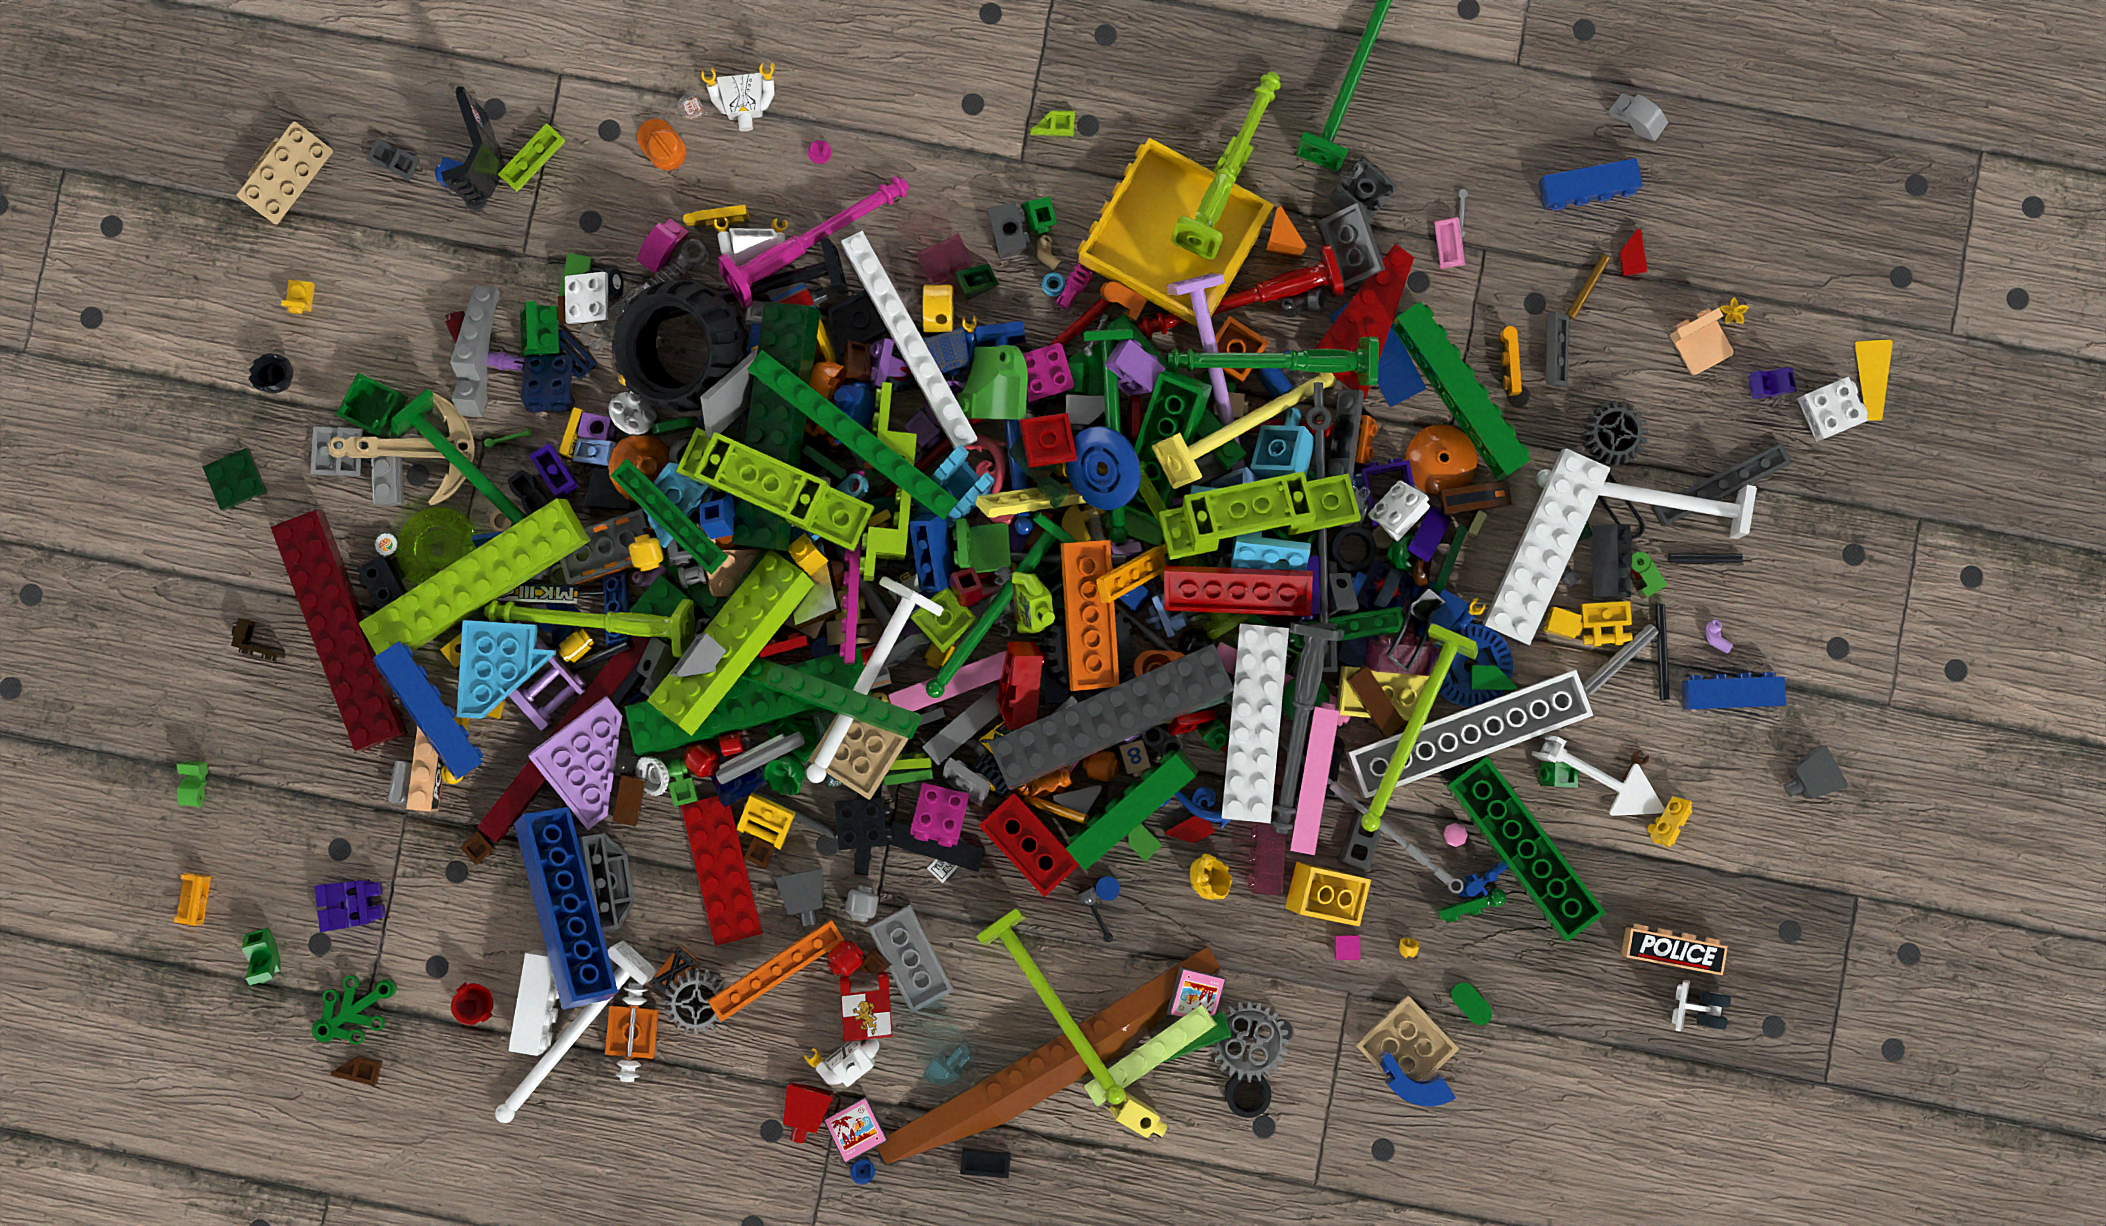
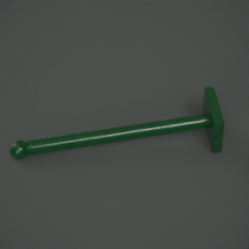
[705,445,850,629]

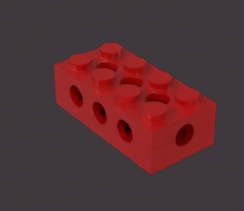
[978,792,1079,897]

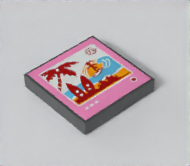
[1167,966,1226,1018]
[823,1097,889,1164]

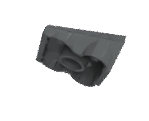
[1330,158,1397,221]

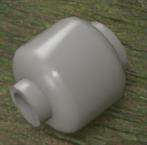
[845,885,879,922]

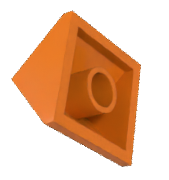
[1265,206,1307,259]

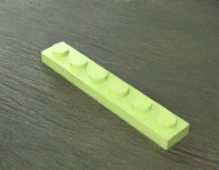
[1084,1004,1217,1107]

